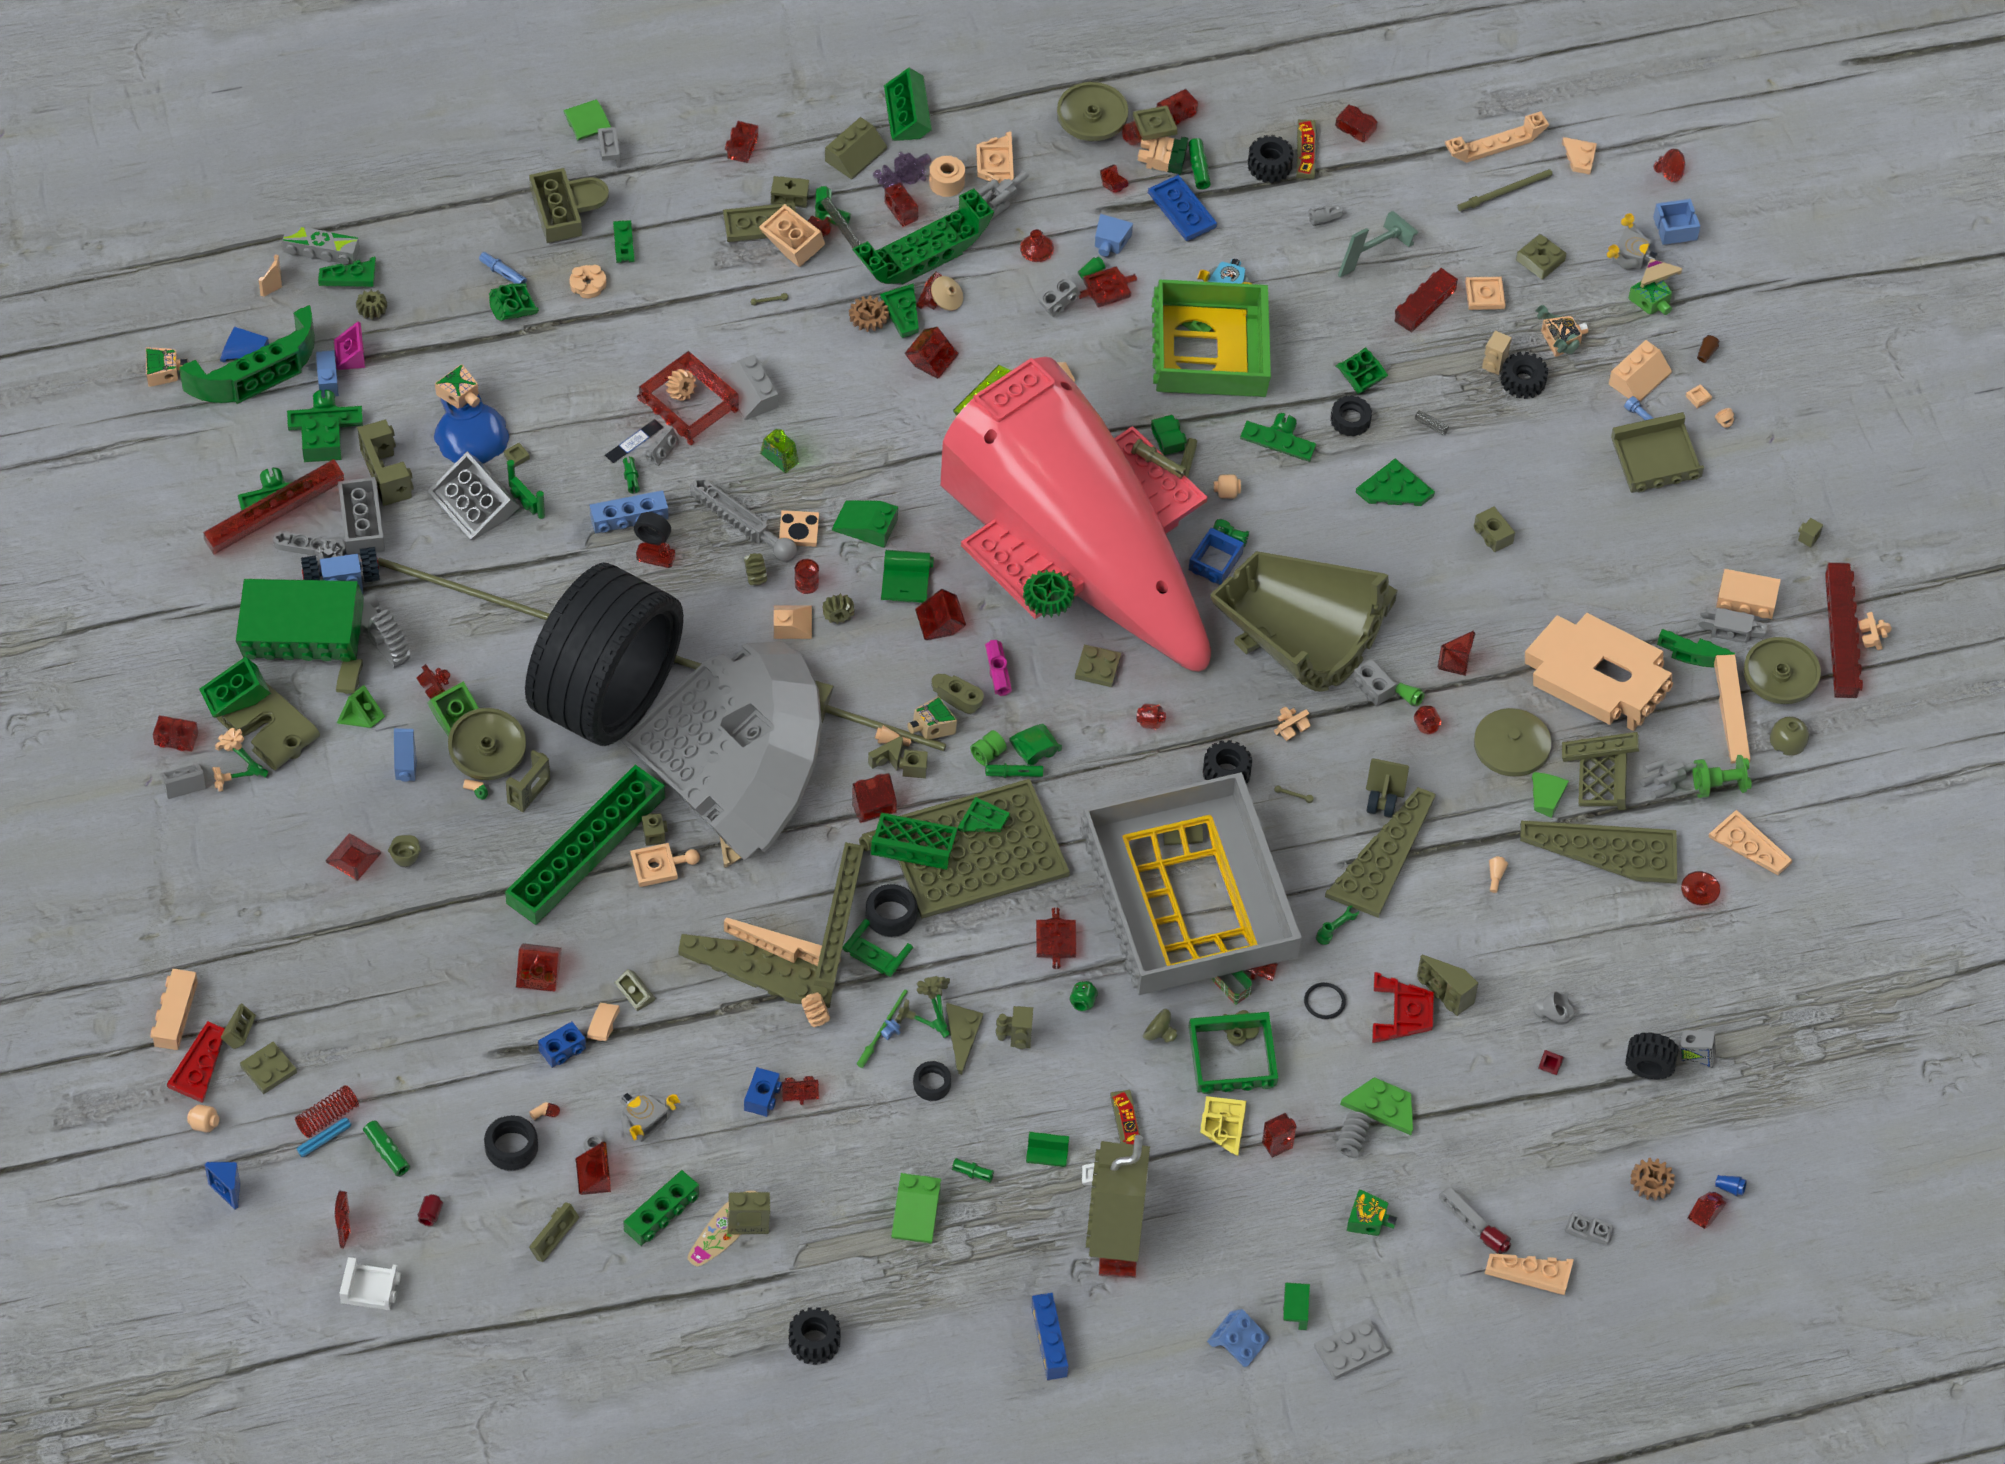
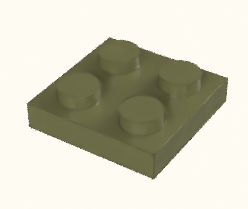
[1133,105,1177,141]
[1075,644,1121,687]
[240,1041,297,1094]

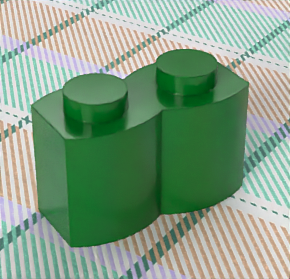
[1151,414,1187,456]

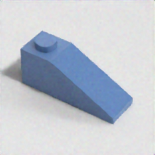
[316,350,339,398]
[394,728,417,782]

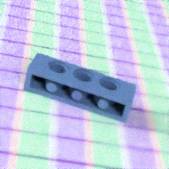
[589,490,668,533]

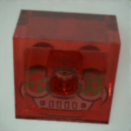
[516,943,562,992]

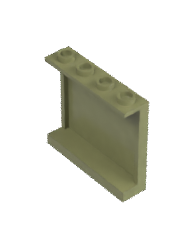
[1611,412,1704,493]

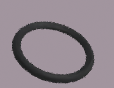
[1304,982,1346,1019]

